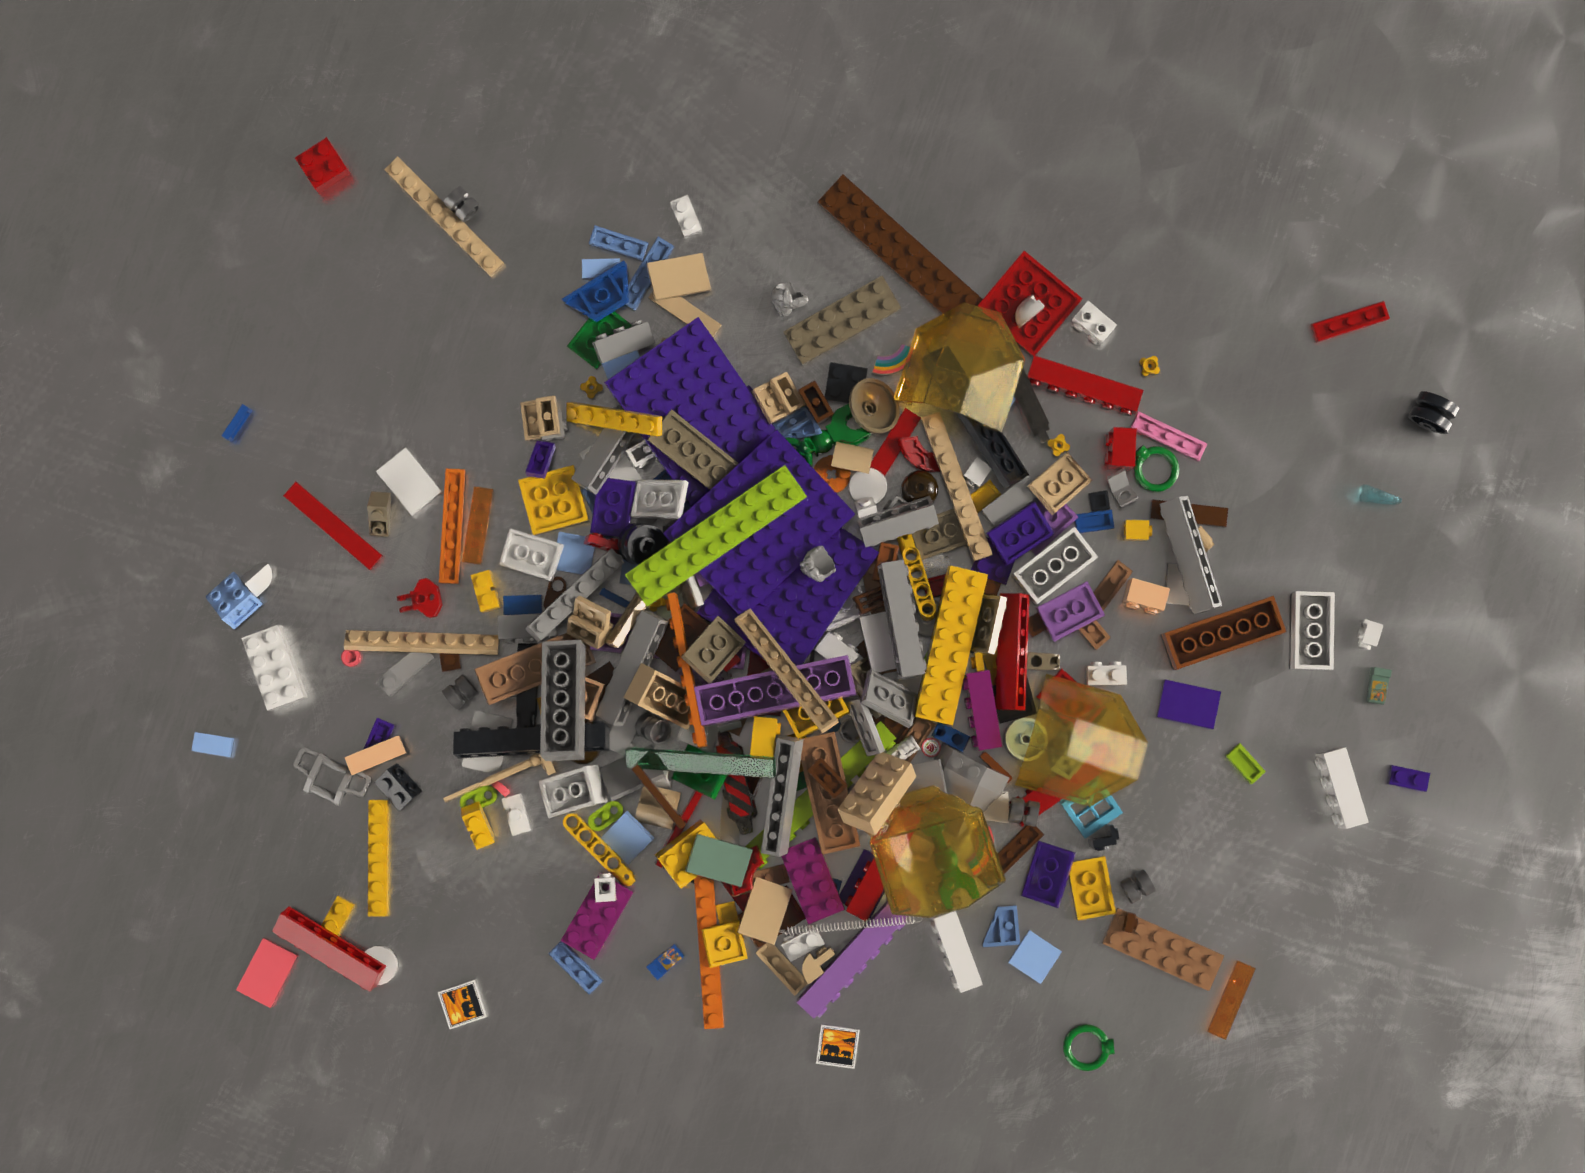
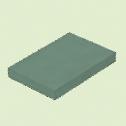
[685,833,753,887]

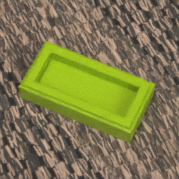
[1225,743,1266,785]

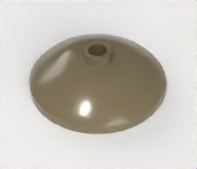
[849,378,900,434]

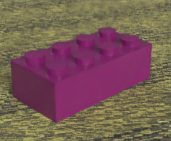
[962,670,1002,751]
[781,837,845,924]
[561,872,634,960]

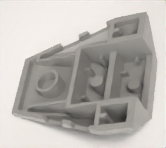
[925,742,1009,838]

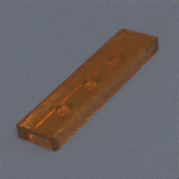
[462,486,494,565]
[1207,960,1256,1040]

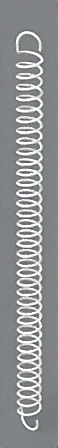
[779,915,923,935]

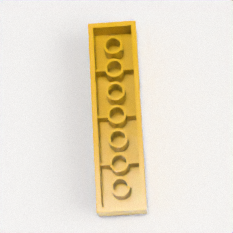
[914,565,988,725]

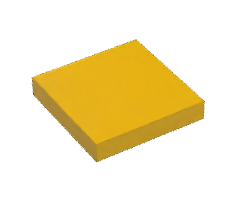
[701,920,748,968]

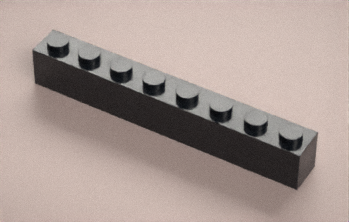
[453,721,610,759]

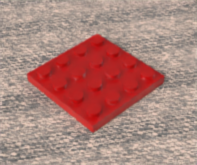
[975,251,1083,357]

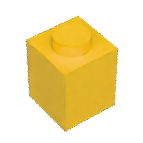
[1123,520,1152,541]

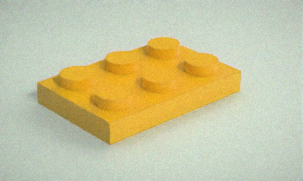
[1069,856,1116,921]

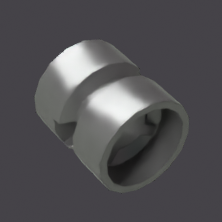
[444,186,480,222]
[442,674,478,710]
[636,713,671,745]
[839,718,861,743]
[1008,797,1040,827]
[1120,869,1156,904]

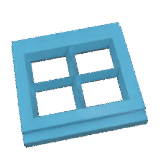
[1059,776,1123,839]

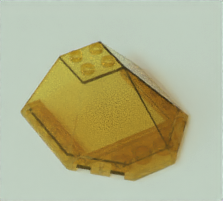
[893,302,1026,432]
[1015,674,1148,807]
[869,785,1006,918]

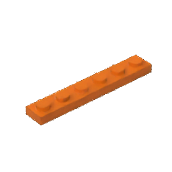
[439,468,466,584]

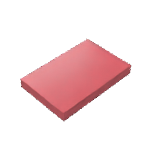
[236,938,298,1008]

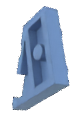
[773,406,822,439]
[982,905,1020,948]

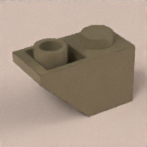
[367,491,391,537]

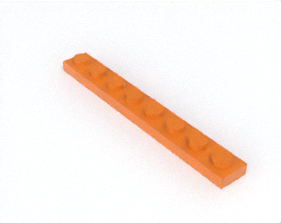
[665,592,708,748]
[694,875,724,1029]

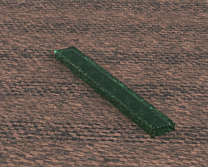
[625,747,776,778]

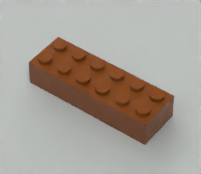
[1161,596,1287,670]

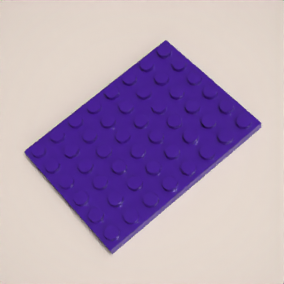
[604,317,776,507]
[663,430,855,615]
[697,528,879,666]

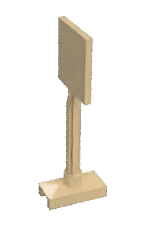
[443,754,556,803]

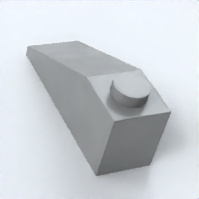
[376,652,435,697]

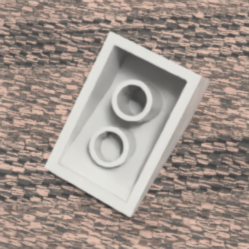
[539,764,608,818]

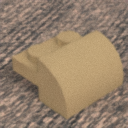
[751,372,805,424]
[520,395,561,441]
[831,442,874,474]
[567,596,613,650]
[635,787,681,830]
[802,945,835,984]

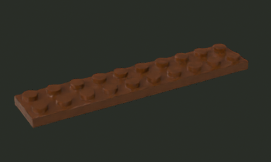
[817,174,983,329]

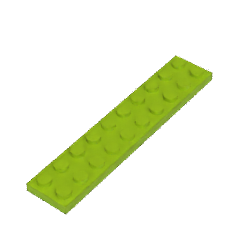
[625,465,807,607]

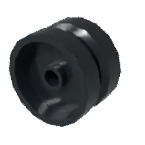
[1409,391,1459,434]
[617,522,667,565]

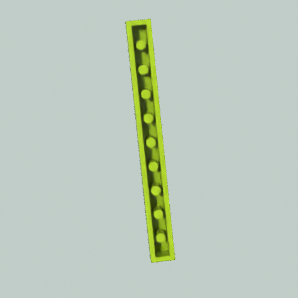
[745,721,896,869]

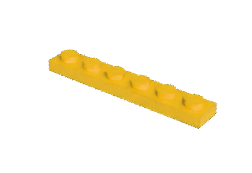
[566,402,662,436]
[368,800,389,917]

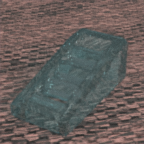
[1359,484,1402,505]

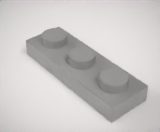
[846,697,885,756]

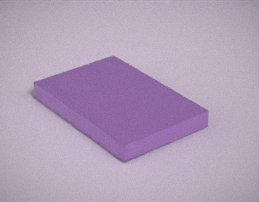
[1031,501,1078,556]
[1036,581,1105,642]

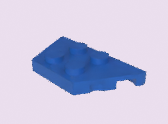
[562,260,629,322]

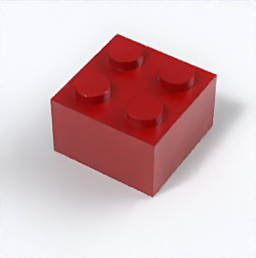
[295,137,351,194]
[1104,427,1137,471]

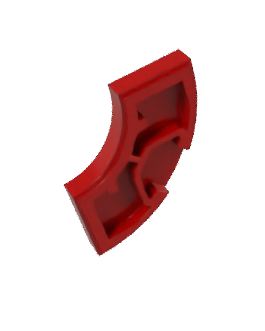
[898,436,940,473]
[732,845,764,896]

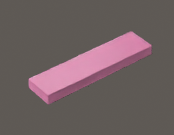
[1130,411,1207,462]

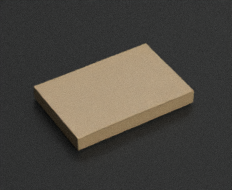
[647,253,711,301]
[1027,452,1092,515]
[737,877,792,945]

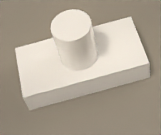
[502,793,531,836]

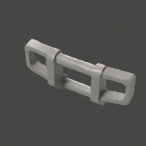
[293,747,372,806]

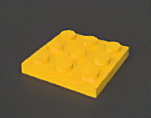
[518,465,589,536]

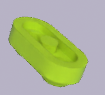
[460,785,498,808]
[588,801,624,831]

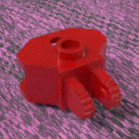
[397,578,443,618]

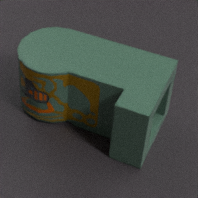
[1367,667,1392,705]

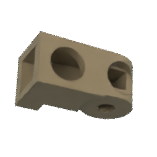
[1027,652,1060,670]

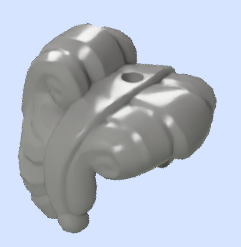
[771,282,809,316]
[800,546,836,582]

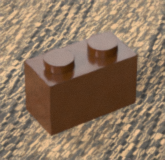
[798,380,834,425]

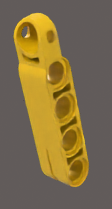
[897,534,936,621]
[563,813,636,887]

